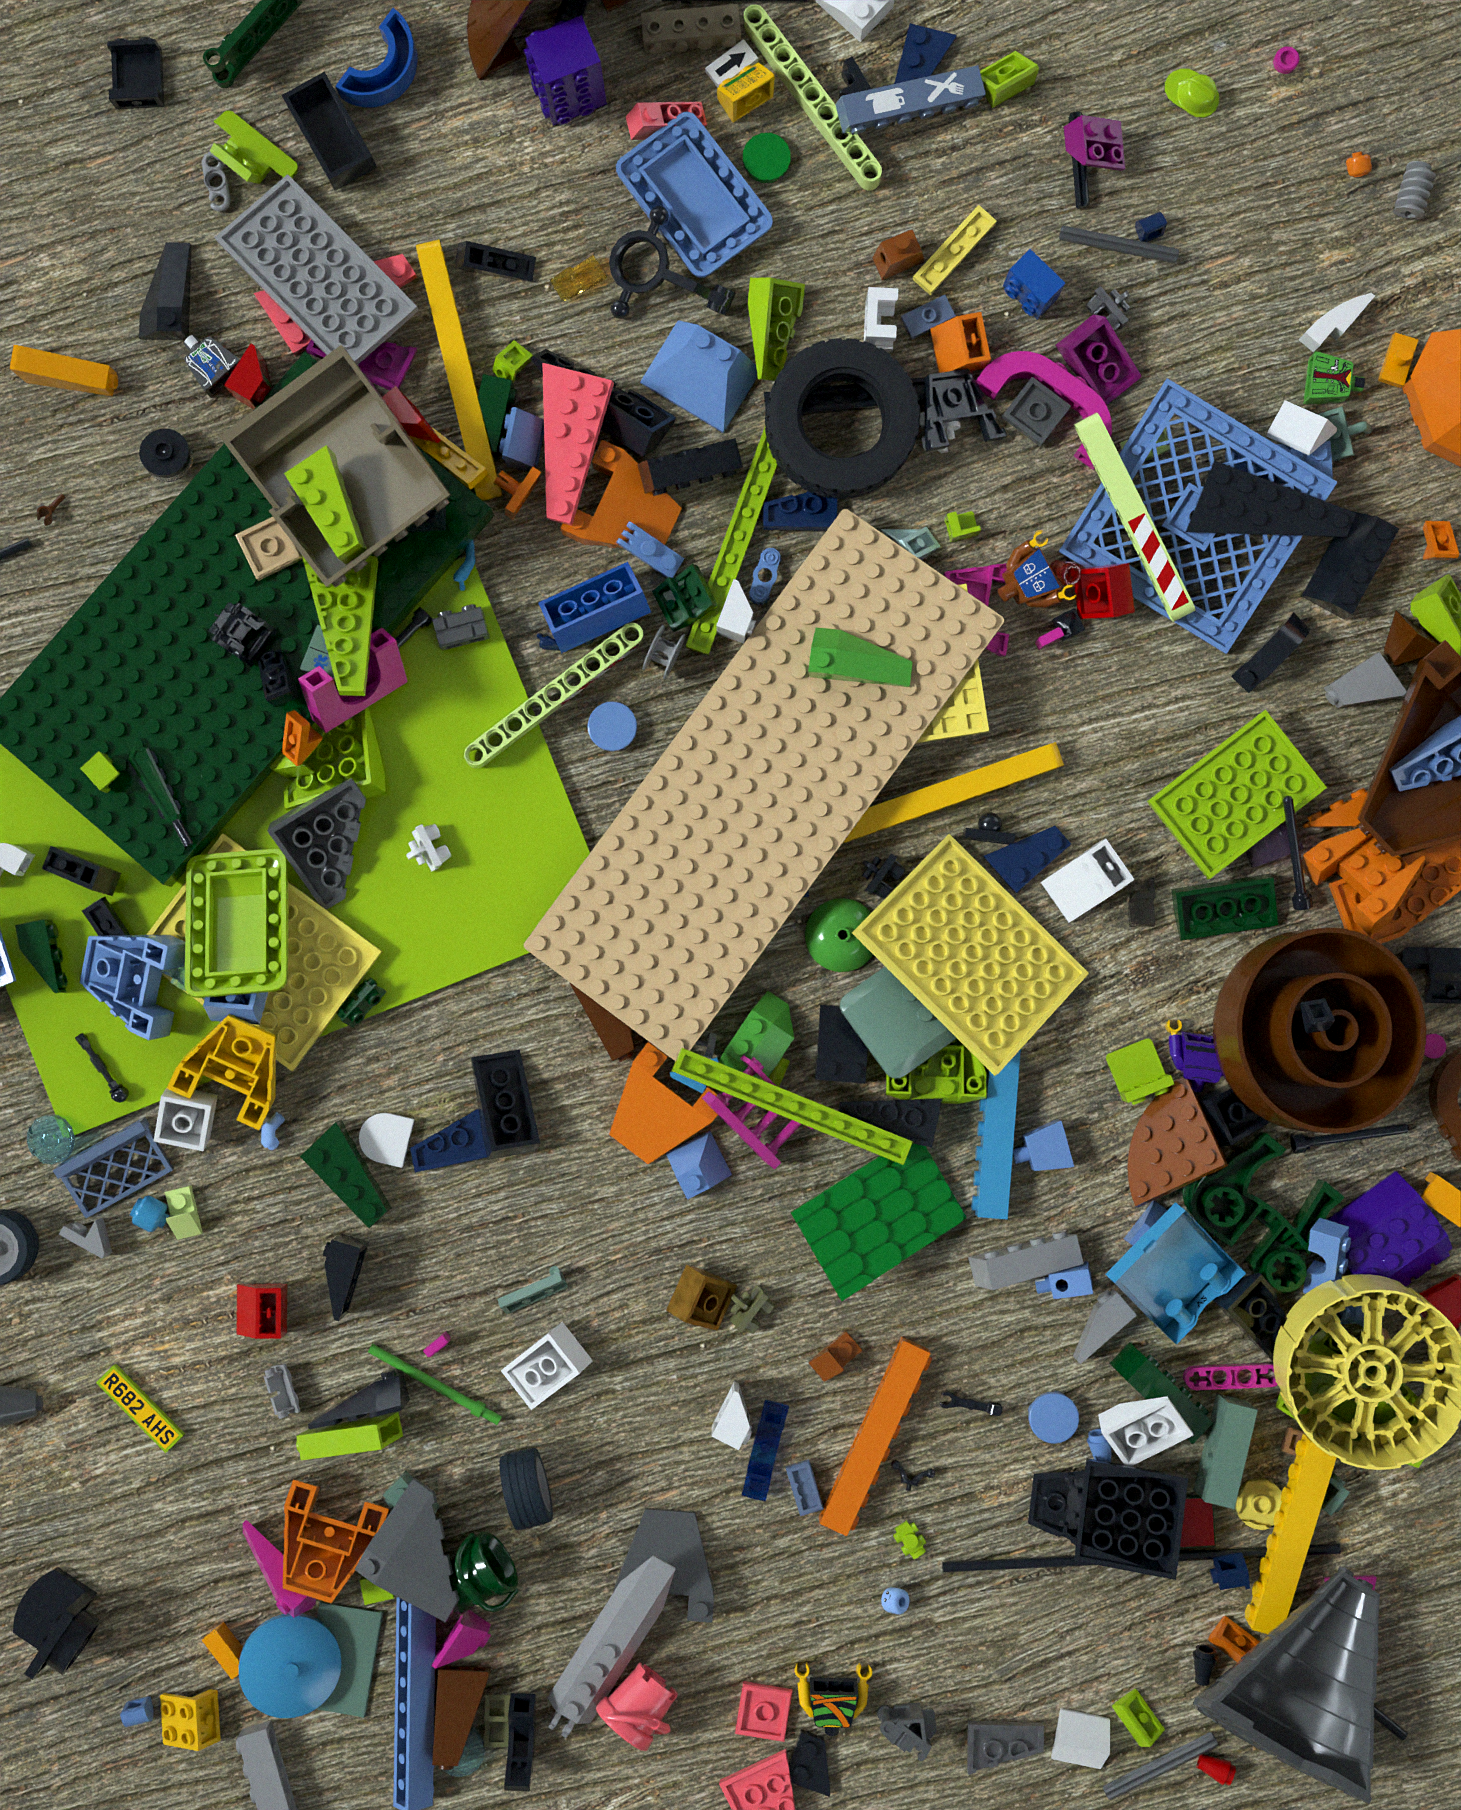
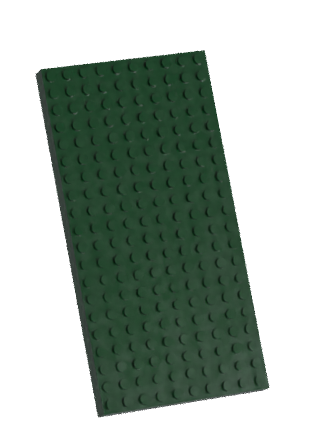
[0,352,495,887]

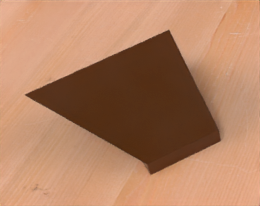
[1384,611,1439,665]

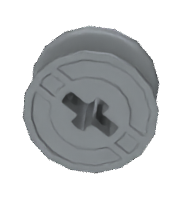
[642,625,685,680]

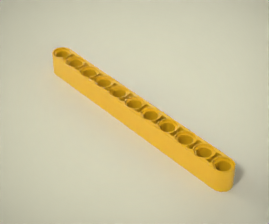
[416,239,502,501]
[842,742,1064,844]

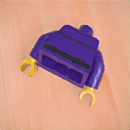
[1165,1020,1224,1092]

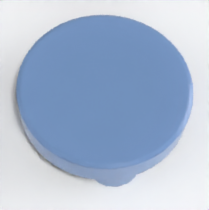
[588,702,637,752]
[1028,1391,1079,1443]

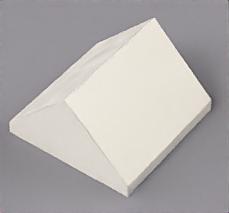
[1267,401,1337,455]
[1051,1708,1110,1769]

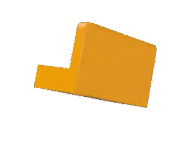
[1421,1172,1461,1227]
[202,1622,243,1680]

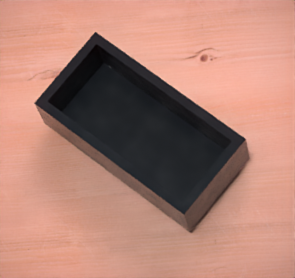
[282,72,377,191]

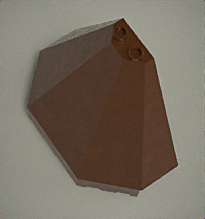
[1356,640,1461,857]

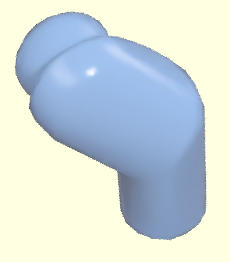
[261,1112,285,1150]

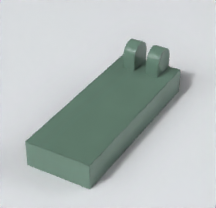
[497,1266,568,1314]

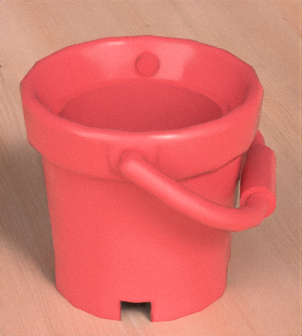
[596,1662,678,1751]

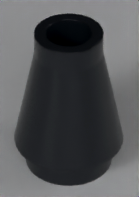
[1193,1644,1218,1686]

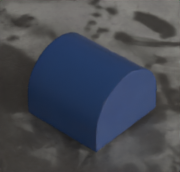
[1135,212,1167,242]

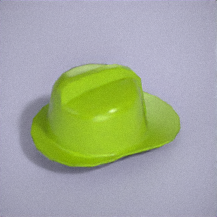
[1165,69,1219,118]

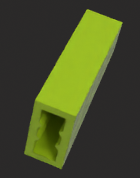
[296,1412,403,1460]

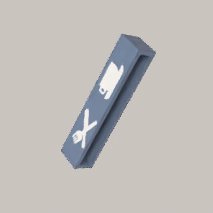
[835,65,986,135]

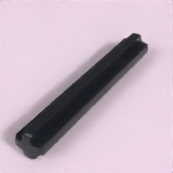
[1069,111,1090,209]

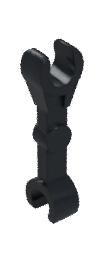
[939,1390,1002,1416]

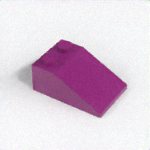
[1055,314,1142,405]

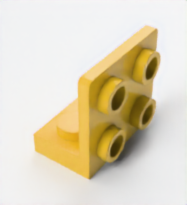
[160,1689,221,1751]

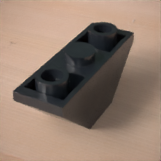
[257,648,299,707]

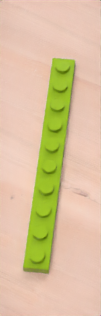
[685,427,777,656]
[672,1048,913,1165]

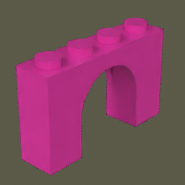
[298,628,408,733]

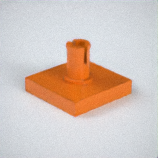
[494,467,541,520]

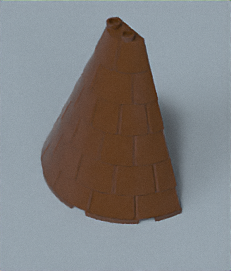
[467,0,632,80]

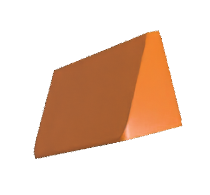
[1208,1616,1260,1662]

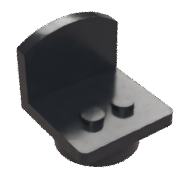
[13,1567,101,1680]

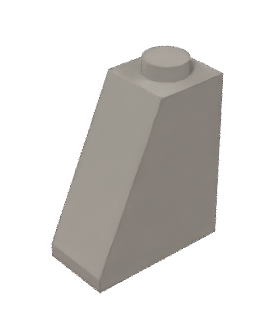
[1324,652,1407,708]

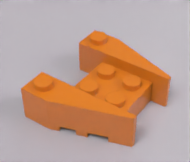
[1302,828,1426,937]

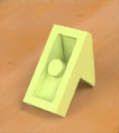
[165,1185,203,1240]

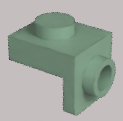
[1321,1473,1350,1516]

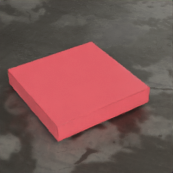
[735,1681,792,1742]

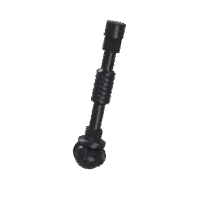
[75,1033,129,1103]

